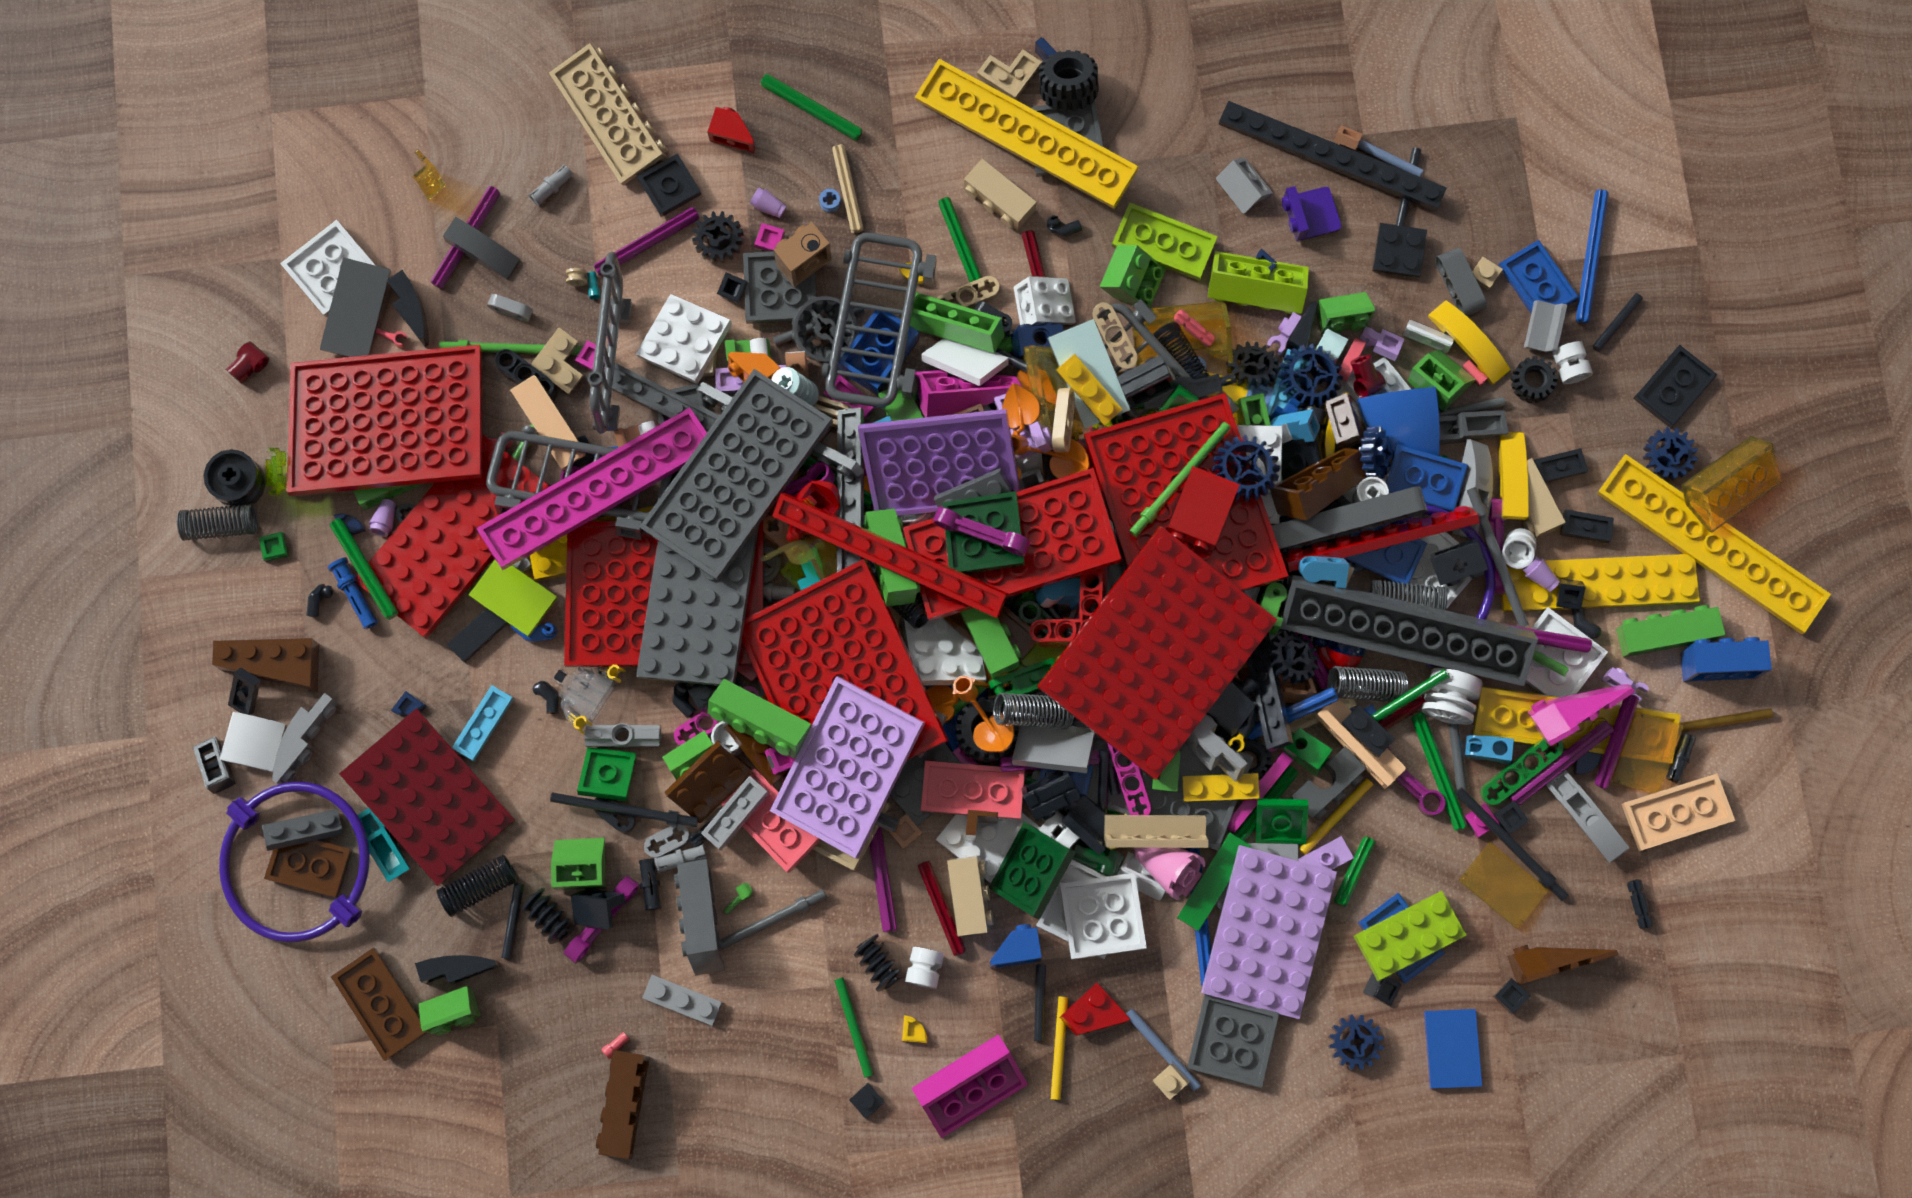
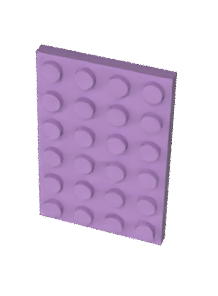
[770,676,925,858]
[1201,845,1337,1019]

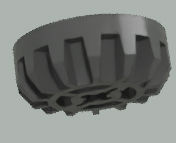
[792,296,858,362]

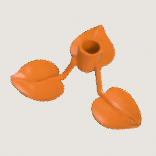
[1002,383,1090,482]
[926,661,1018,752]

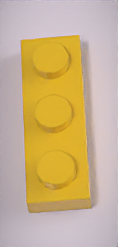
[1056,354,1123,426]
[1183,773,1259,802]

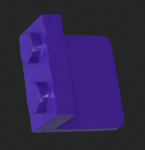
[1282,186,1341,242]

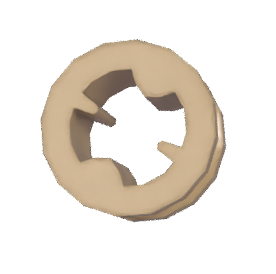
[566,268,587,286]

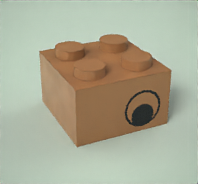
[774,222,832,287]

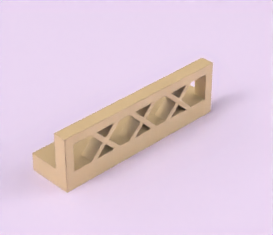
[1104,815,1208,848]

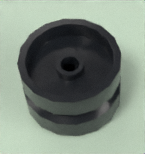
[203,449,266,509]

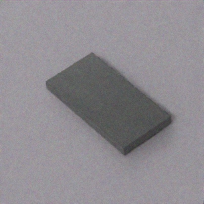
[320,257,391,357]

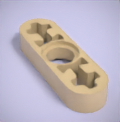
[937,276,999,308]
[1093,302,1137,369]
[1052,388,1075,453]

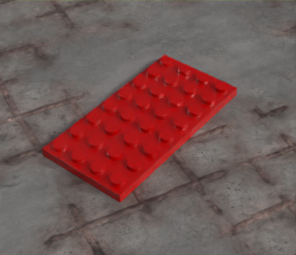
[356,434,550,639]
[903,468,1122,621]

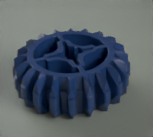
[1278,344,1343,408]
[1212,435,1280,502]

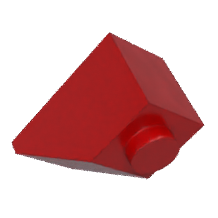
[707,107,755,153]

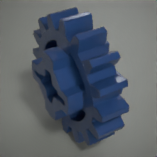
[1359,426,1393,479]
[1643,427,1698,481]
[1328,1014,1384,1070]

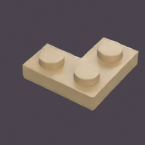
[977,49,1042,100]
[531,328,584,395]

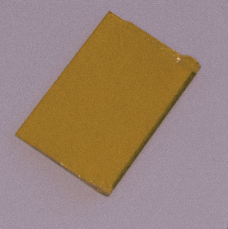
[1611,710,1683,793]
[1458,842,1549,929]

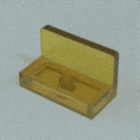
[412,149,446,200]

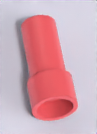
[1463,360,1488,386]
[601,1032,630,1059]

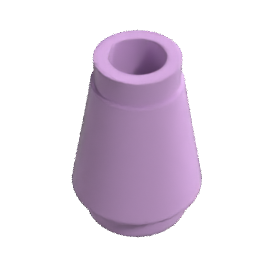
[750,187,787,218]
[369,499,396,537]
[1522,556,1560,592]

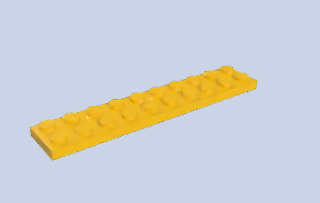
[914,59,1139,209]
[1597,454,1831,635]

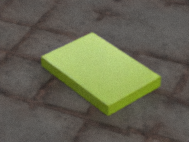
[469,560,558,637]

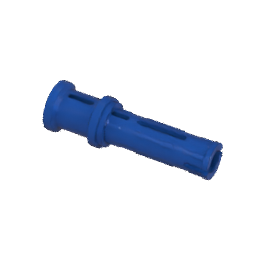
[327,557,378,629]

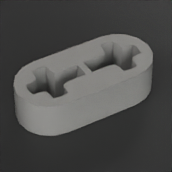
[487,294,533,322]
[644,824,690,858]

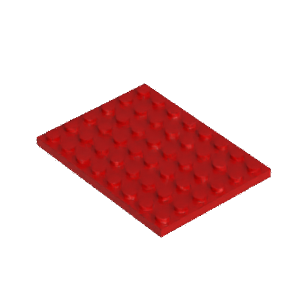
[287,344,482,496]
[1084,393,1288,591]
[564,520,764,667]
[1037,526,1277,780]
[742,559,949,761]

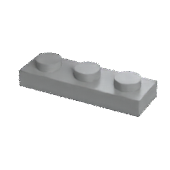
[701,776,770,850]
[642,975,723,1026]

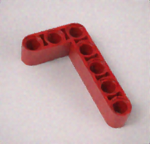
[1029,566,1108,647]

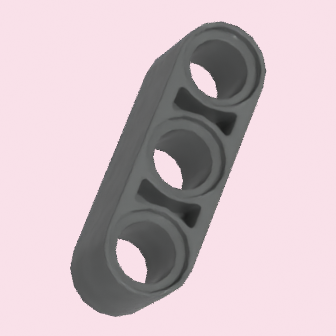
[1435,248,1487,316]

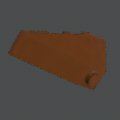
[1507,945,1619,985]

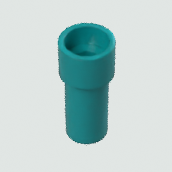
[587,271,601,300]

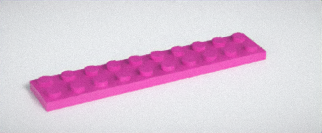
[477,408,707,571]

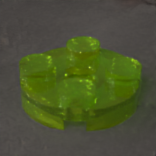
[265,447,287,496]

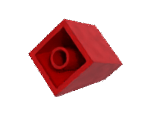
[1167,466,1240,552]

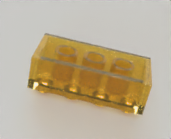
[1681,436,1782,533]

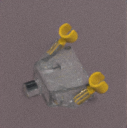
[553,665,626,735]

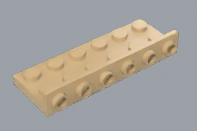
[549,43,668,186]

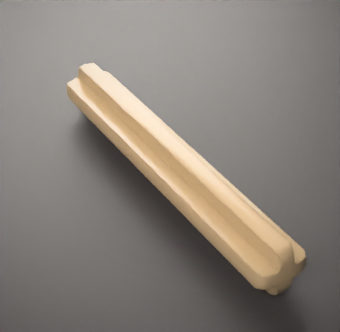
[832,144,863,234]

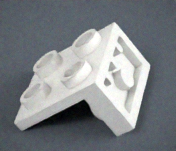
[1014,276,1076,326]

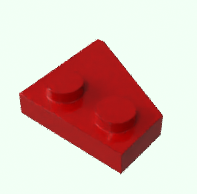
[1059,983,1130,1036]

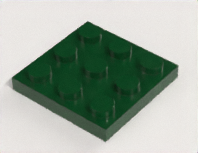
[942,491,1025,574]
[989,822,1076,920]

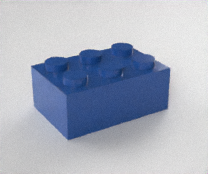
[838,310,919,396]
[1680,637,1772,682]

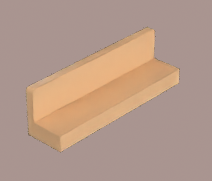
[510,375,586,471]
[1315,698,1406,789]

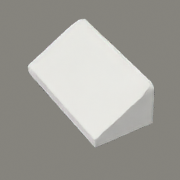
[1403,320,1454,353]
[1117,852,1165,901]

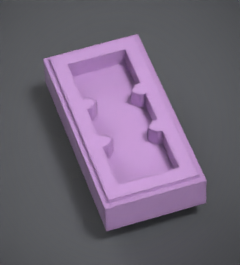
[1298,836,1354,870]

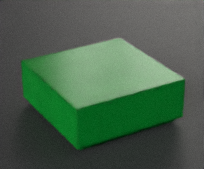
[259,532,289,562]

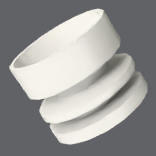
[1421,668,1483,725]

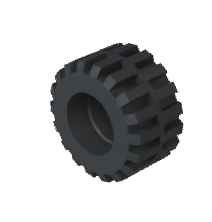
[1039,50,1099,112]
[956,697,1018,764]

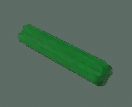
[1334,836,1376,907]

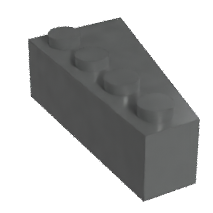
[674,859,725,976]

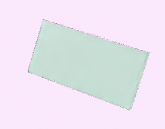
[1048,319,1130,429]

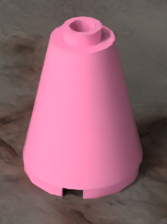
[1134,847,1205,900]

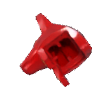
[786,480,840,542]

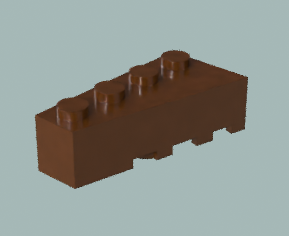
[1270,448,1367,521]
[212,638,319,692]
[596,1050,650,1159]

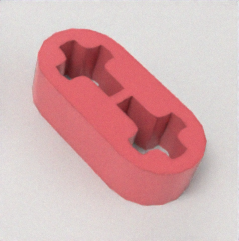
[1337,337,1367,382]

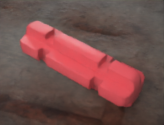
[1174,309,1215,347]

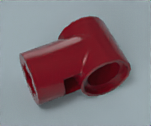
[225,341,269,384]
[1350,355,1386,398]

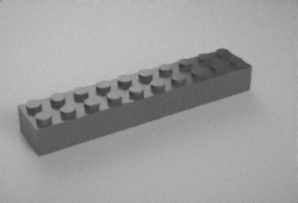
[1280,574,1538,686]

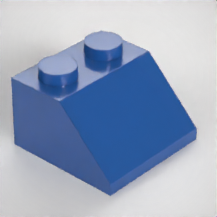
[990,924,1042,969]

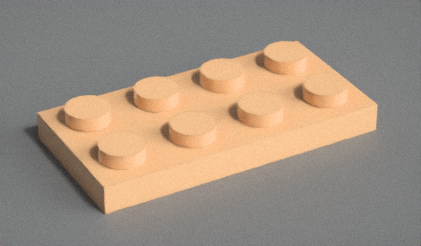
[1621,773,1735,851]

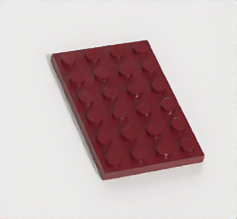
[339,708,515,886]

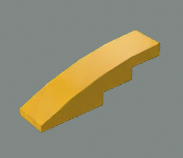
[1498,432,1528,520]

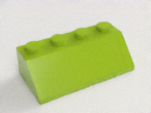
[1207,251,1309,314]

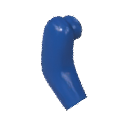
[511,623,558,642]

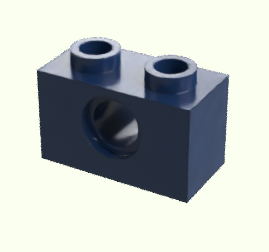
[1011,322,1064,362]

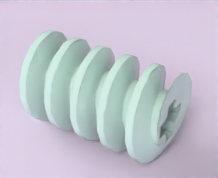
[772,367,819,406]

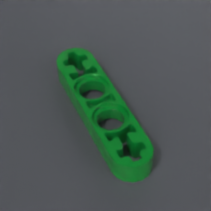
[1480,738,1564,805]

